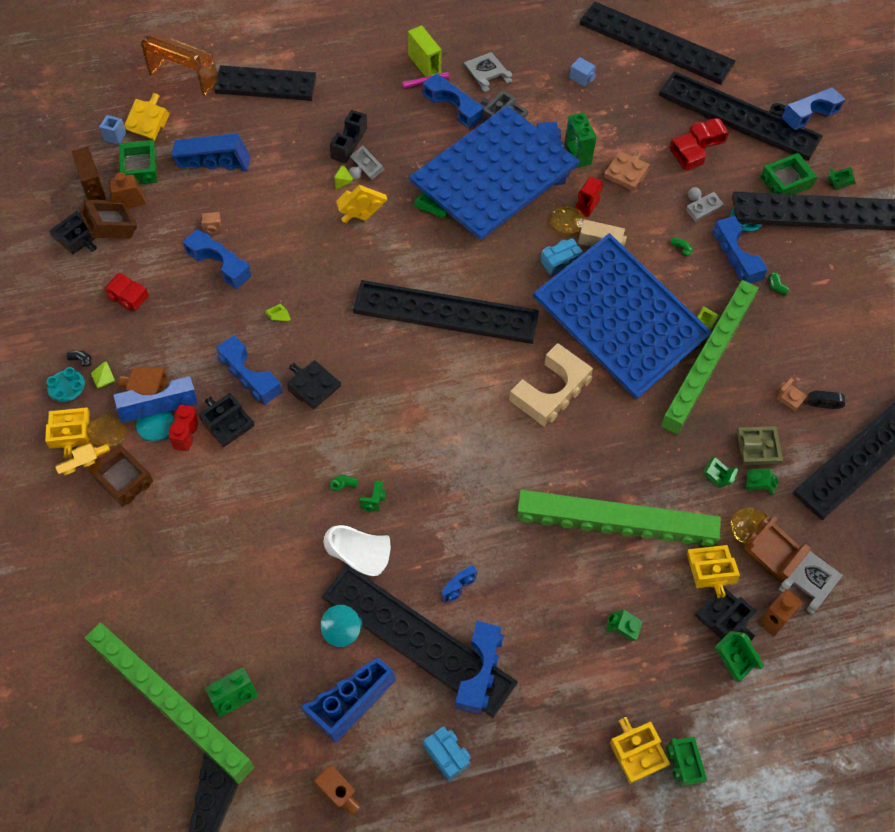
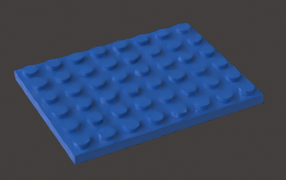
[409,105,580,240]
[533,233,712,400]

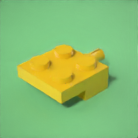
[124,93,170,141]
[336,185,387,223]
[45,408,90,459]
[55,442,110,476]
[687,545,740,598]
[610,717,670,784]

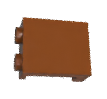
[743,516,811,582]

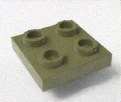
[737,426,783,465]

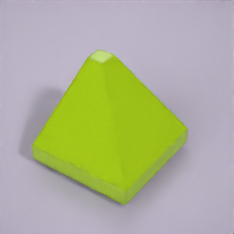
[334,165,353,189]
[265,304,291,321]
[697,306,719,330]
[91,361,115,389]

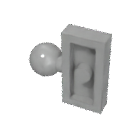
[348,145,384,180]
[685,187,724,222]

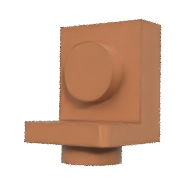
[201,212,221,234]
[776,378,807,411]

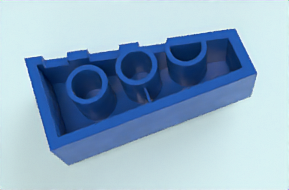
[171,133,250,171]
[301,657,396,744]

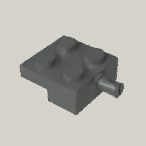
[481,91,529,121]

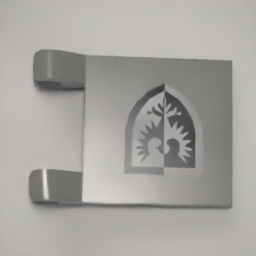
[464,52,512,92]
[778,551,843,615]

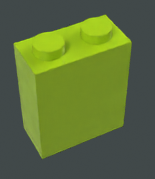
[408,25,442,77]

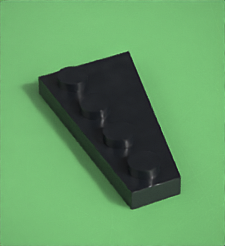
[189,753,239,832]

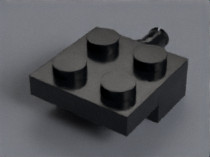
[49,211,97,255]
[287,360,341,409]
[199,393,255,447]
[695,586,757,641]

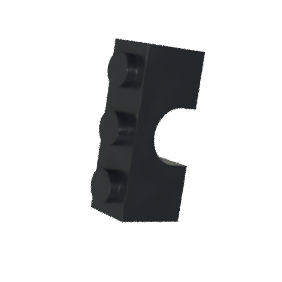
[330,109,367,163]

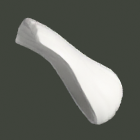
[324,525,391,576]

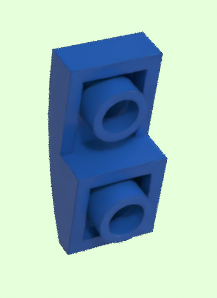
[441,565,477,603]

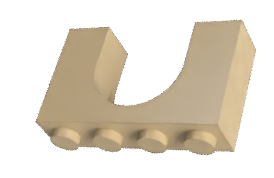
[572,219,627,262]
[509,343,593,427]

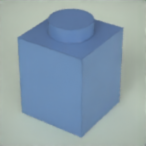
[569,57,596,87]
[99,115,126,145]

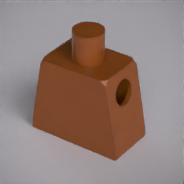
[109,172,146,208]
[118,367,168,395]
[758,589,803,637]
[313,764,361,816]

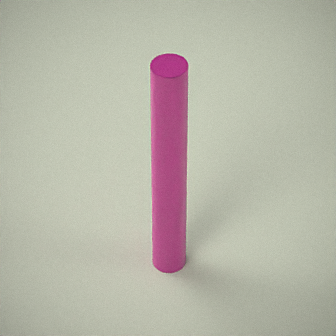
[402,72,450,89]

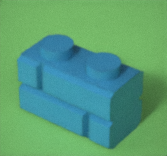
[540,238,583,275]
[423,727,471,782]

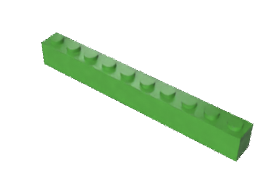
[661,280,759,435]
[517,490,721,547]
[84,622,254,784]

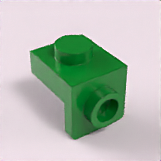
[827,167,856,190]
[702,457,738,488]
[746,468,778,494]
[359,480,387,512]
[606,610,643,641]

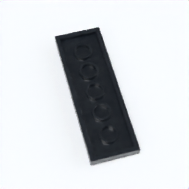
[214,65,316,101]

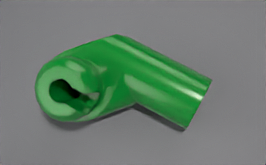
[670,236,693,257]
[768,272,790,296]
[329,475,359,491]

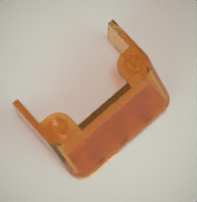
[141,36,218,96]

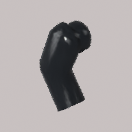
[67,350,92,366]

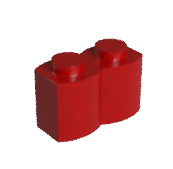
[689,118,729,149]
[669,133,706,171]
[576,176,603,217]
[104,273,149,311]
[169,405,198,451]

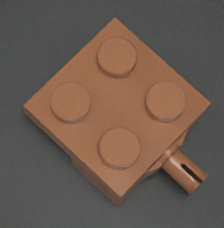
[604,150,650,191]

